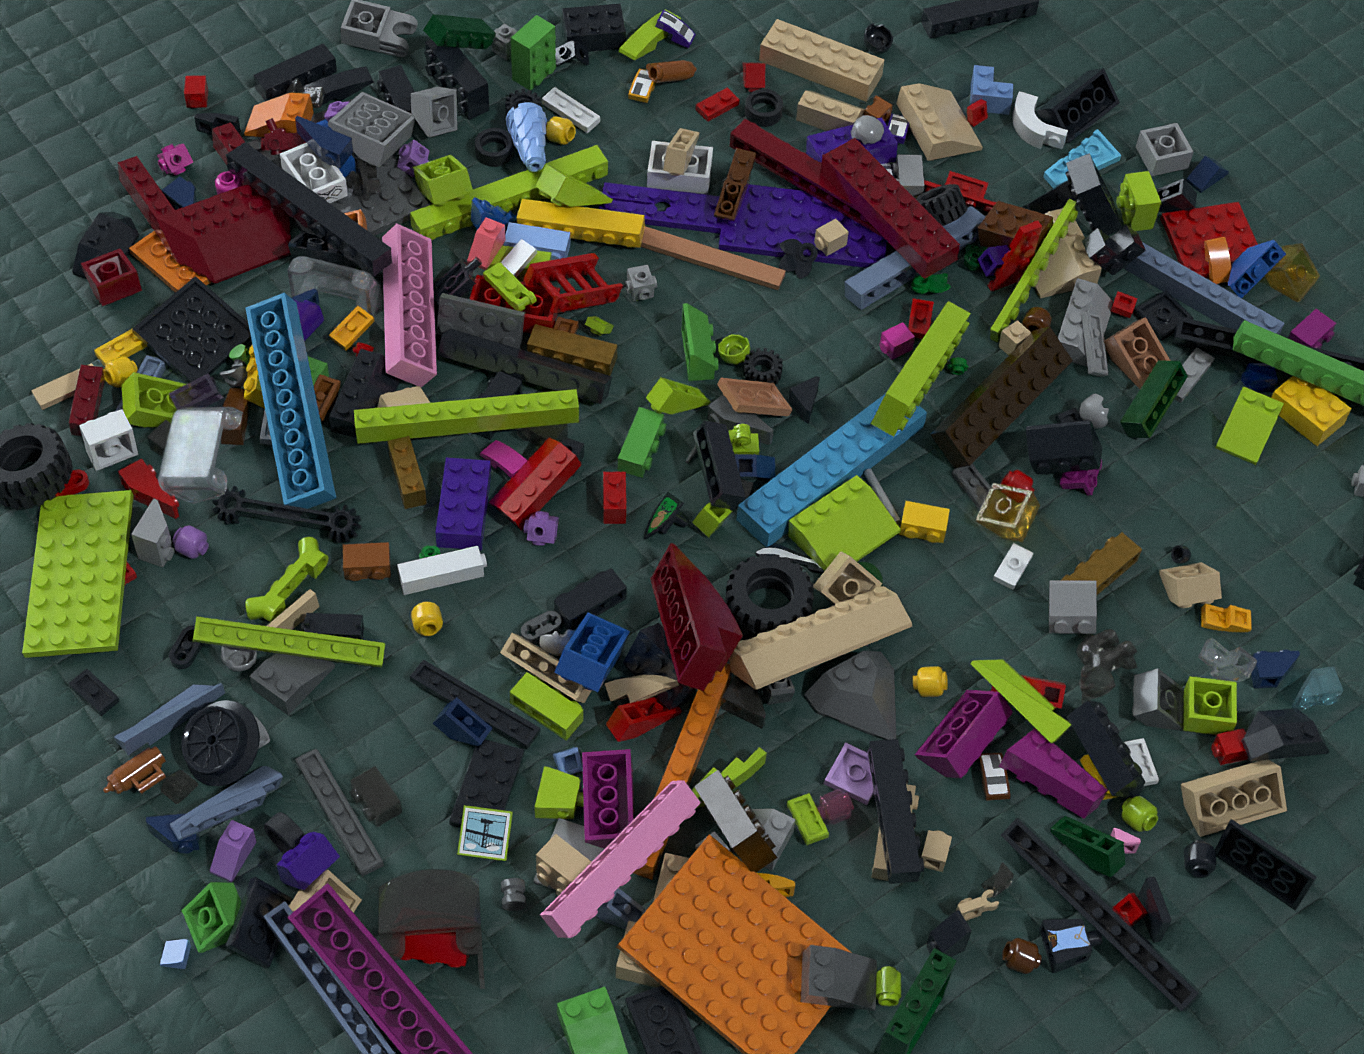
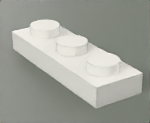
[542,87,600,133]

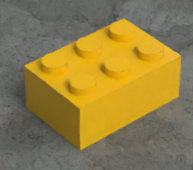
[1271,376,1352,446]

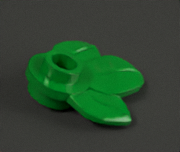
[911,273,951,294]

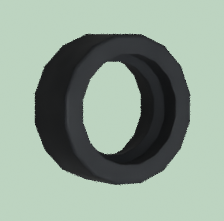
[745,89,783,127]
[475,128,513,167]
[264,812,305,854]

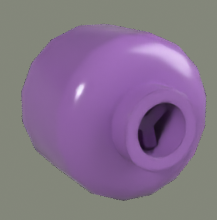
[172,525,209,559]

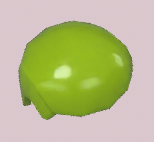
[718,334,750,365]

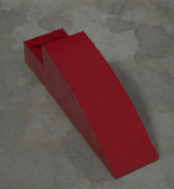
[650,543,743,691]

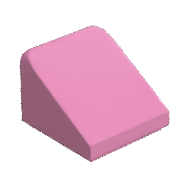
[1110,828,1141,854]

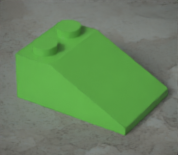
[557,987,628,1054]

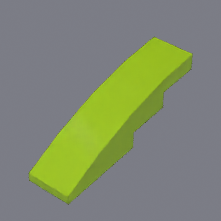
[619,9,681,60]
[692,747,767,809]

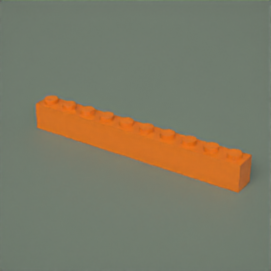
[633,663,732,880]

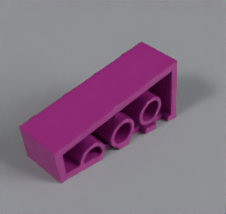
[998,728,1108,819]

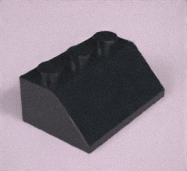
[1026,420,1103,475]

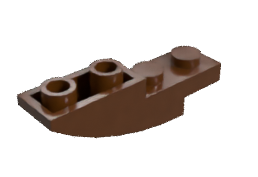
[714,148,756,221]

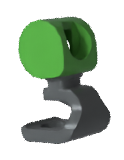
[220,344,250,387]

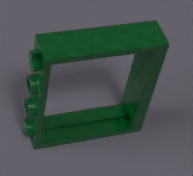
[878,948,957,1054]

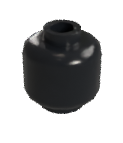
[1183,840,1216,878]

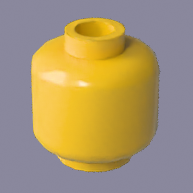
[546,116,576,145]
[103,356,138,388]
[411,602,443,636]
[913,666,948,697]

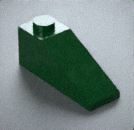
[1050,816,1126,878]

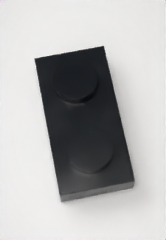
[68,668,119,716]

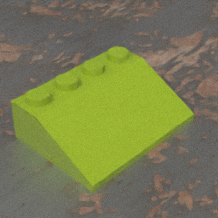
[788,475,901,571]

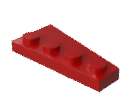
[988,220,1042,292]

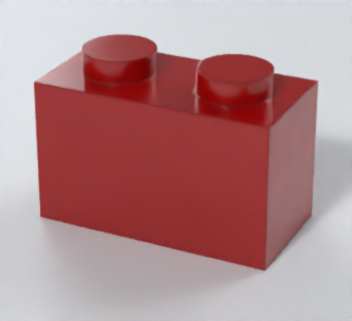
[603,472,626,524]

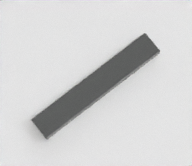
[295,748,384,877]

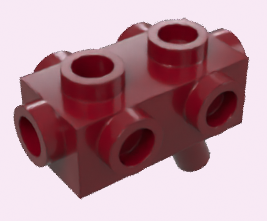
[261,118,306,155]

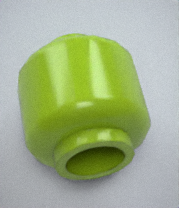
[1122,796,1158,832]

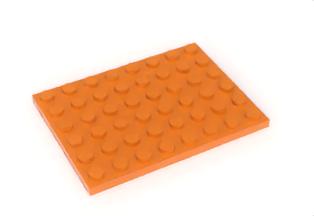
[617,834,852,1054]

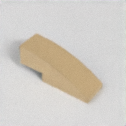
[605,675,679,703]

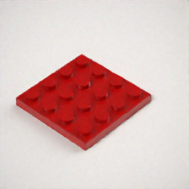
[1160,202,1258,279]

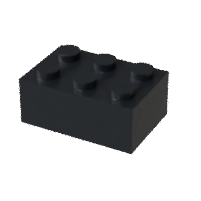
[562,4,626,52]
[623,623,695,710]

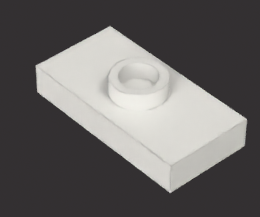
[993,543,1034,590]
[1124,738,1159,786]

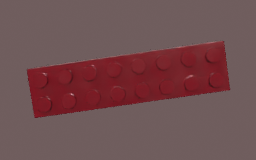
[820,138,960,279]

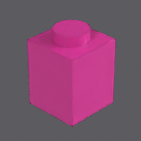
[880,322,915,360]

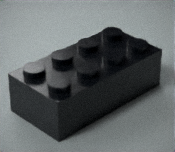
[424,39,489,120]
[1065,153,1123,235]

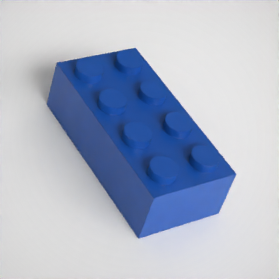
[554,613,630,692]

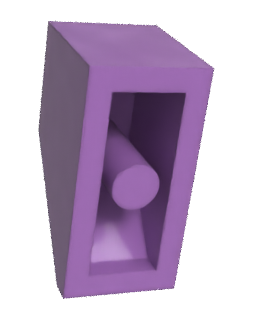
[210,820,256,883]

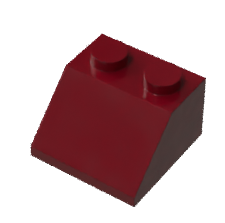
[81,248,142,306]

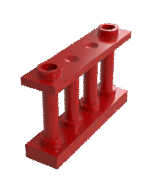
[523,253,623,314]

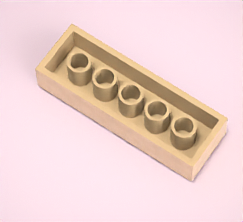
[759,19,884,102]

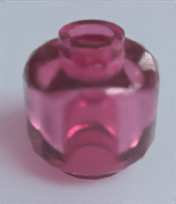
[817,789,854,825]

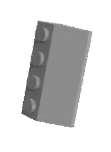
[1058,278,1113,367]

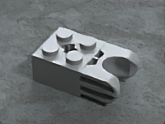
[341,0,418,57]

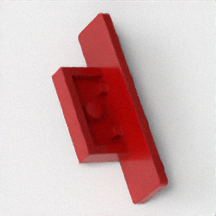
[924,171,996,213]

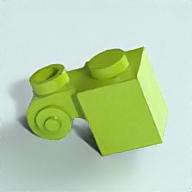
[728,424,759,455]

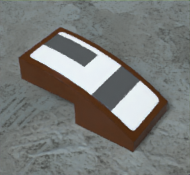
[978,752,1010,801]

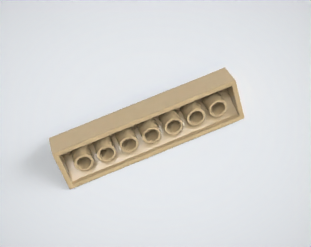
[729,586,912,690]

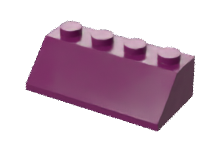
[915,690,1013,778]
[582,749,635,849]

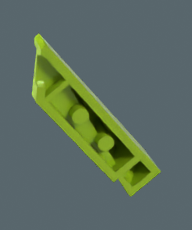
[970,659,1071,743]

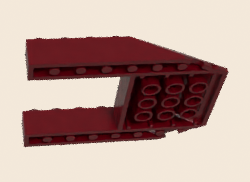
[118,122,291,284]

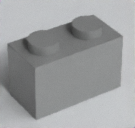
[892,155,924,199]

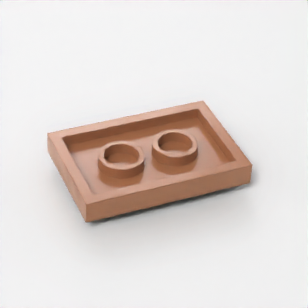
[717,378,792,416]

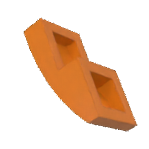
[1205,237,1231,284]

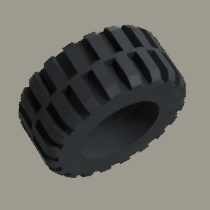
[0,423,73,509]
[725,554,814,638]

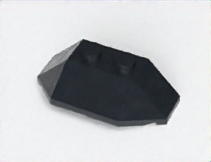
[72,212,139,279]
[1241,708,1330,761]

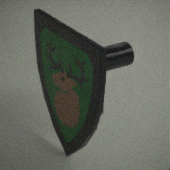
[644,492,688,540]

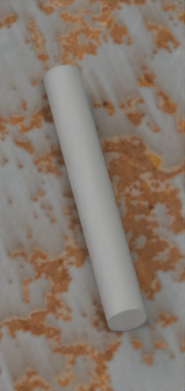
[864,469,901,525]

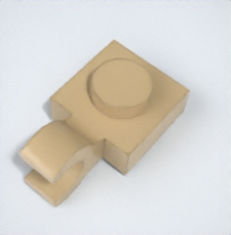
[956,890,999,921]

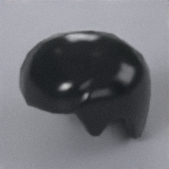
[863,23,893,53]

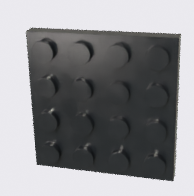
[132,276,251,388]

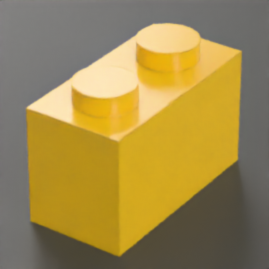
[899,501,950,543]

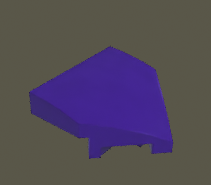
[294,300,324,341]

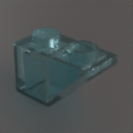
[1292,666,1343,709]

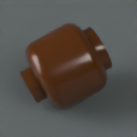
[1022,307,1051,333]
[1002,938,1042,974]

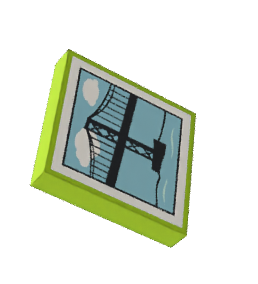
[457,805,513,861]

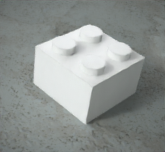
[79,409,138,471]

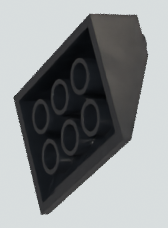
[1215,819,1317,911]

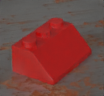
[390,909,476,968]

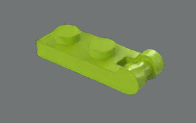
[483,262,537,311]

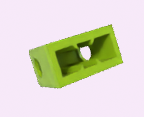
[535,766,584,819]

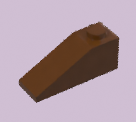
[218,388,251,445]

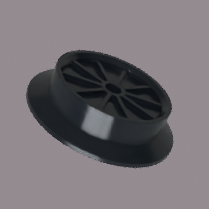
[181,700,260,786]

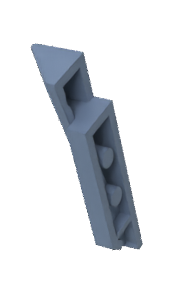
[114,683,225,755]
[170,766,283,841]

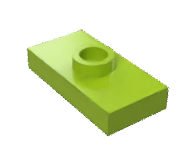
[787,793,829,845]

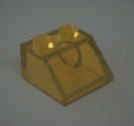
[1265,243,1320,302]
[975,483,1040,543]

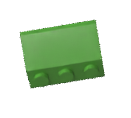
[681,303,718,381]

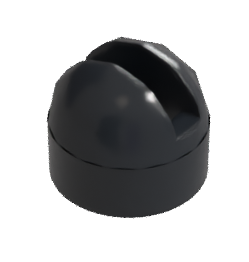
[1171,545,1191,563]

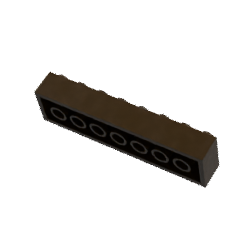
[930,326,1073,469]

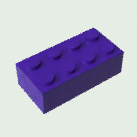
[806,117,898,164]
[435,457,491,550]

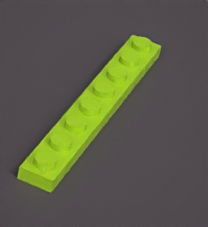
[990,199,1078,343]
[193,616,385,668]

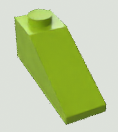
[646,377,711,415]

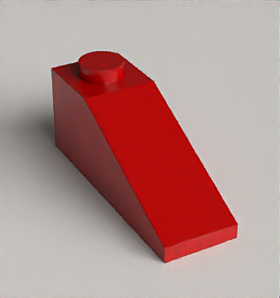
[606,697,682,742]

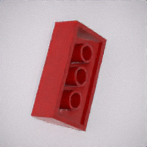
[489,437,582,530]

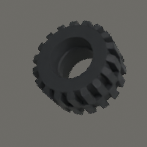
[916,184,968,226]

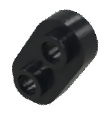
[169,626,204,669]

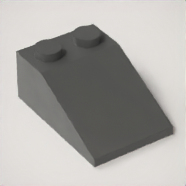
[250,653,335,715]
[801,945,877,1011]

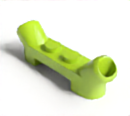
[245,537,329,623]

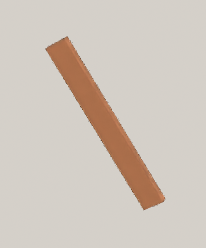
[641,226,786,290]

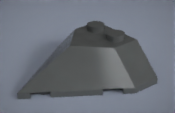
[804,651,896,740]

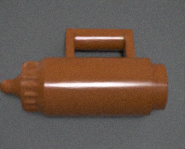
[646,60,697,83]
[103,746,166,794]

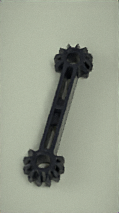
[212,486,362,543]

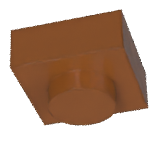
[554,317,578,334]

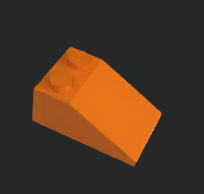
[244,93,314,137]

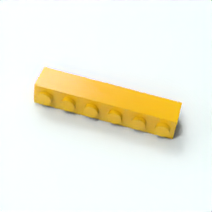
[517,199,645,248]

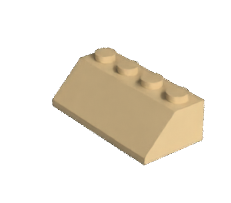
[1181,760,1287,837]

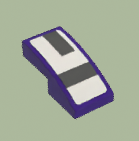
[655,10,696,48]
[887,114,909,144]

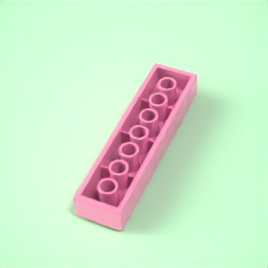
[382,224,437,387]

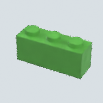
[617,407,667,478]

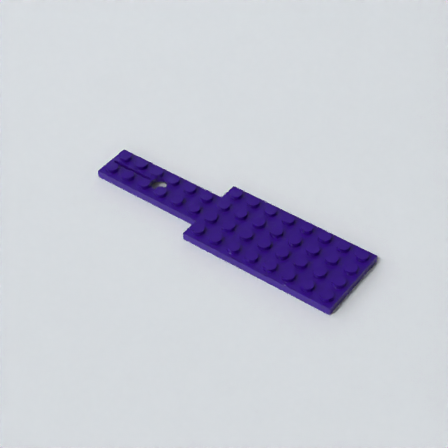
[599,182,887,268]

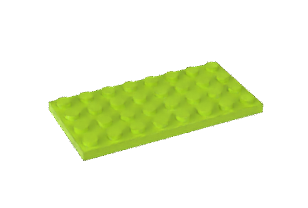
[22,490,133,658]

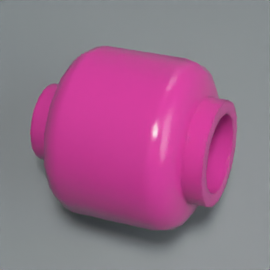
[215,171,243,195]

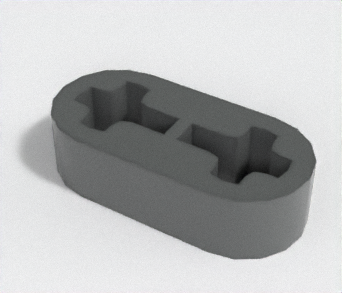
[521,611,561,644]

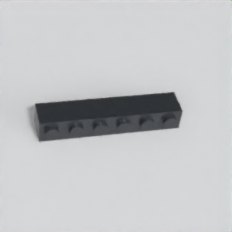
[921,0,1039,39]
[867,739,924,884]

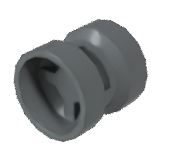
[501,878,527,911]

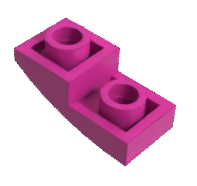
[480,440,527,478]

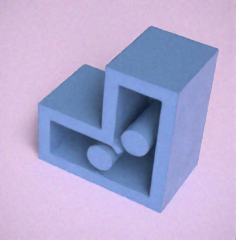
[970,65,1013,115]

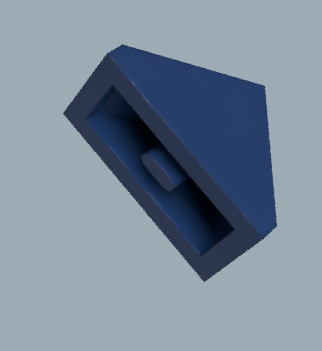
[1186,156,1229,193]

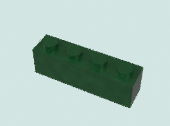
[423,14,496,50]
[1120,360,1188,439]

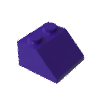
[277,831,340,890]

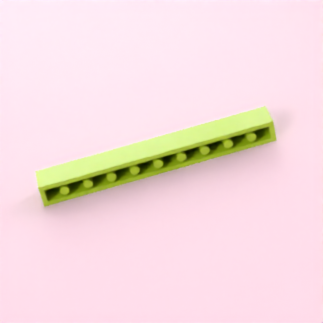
[410,145,608,240]
[354,389,579,444]

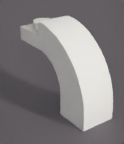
[1012,91,1068,149]

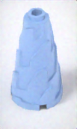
[506,102,547,172]

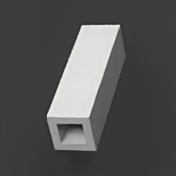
[397,546,487,595]

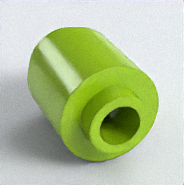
[876,966,901,1006]

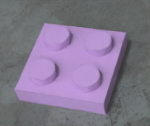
[824,743,874,805]

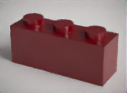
[69,364,105,436]

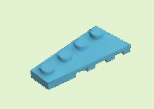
[1043,129,1121,188]

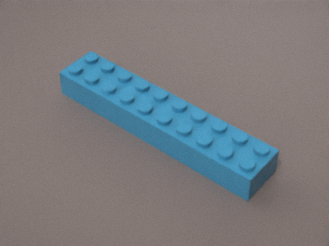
[245,293,336,509]
[736,393,927,547]

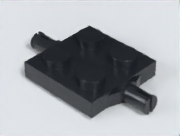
[433,257,482,306]

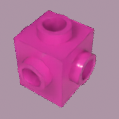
[157,144,193,175]

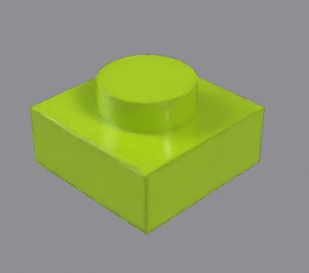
[585,316,614,336]

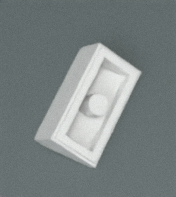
[501,239,538,277]

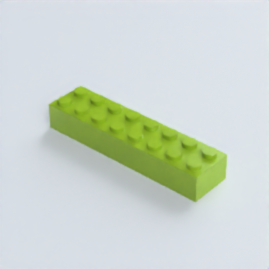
[871,301,971,437]

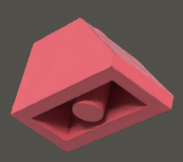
[467,218,506,270]

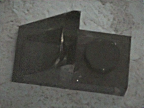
[285,78,325,108]

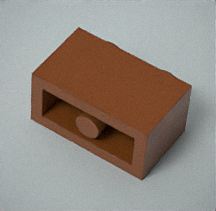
[343,542,391,581]

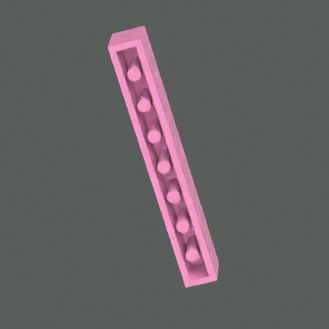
[540,780,701,938]

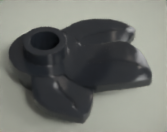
[779,239,818,279]

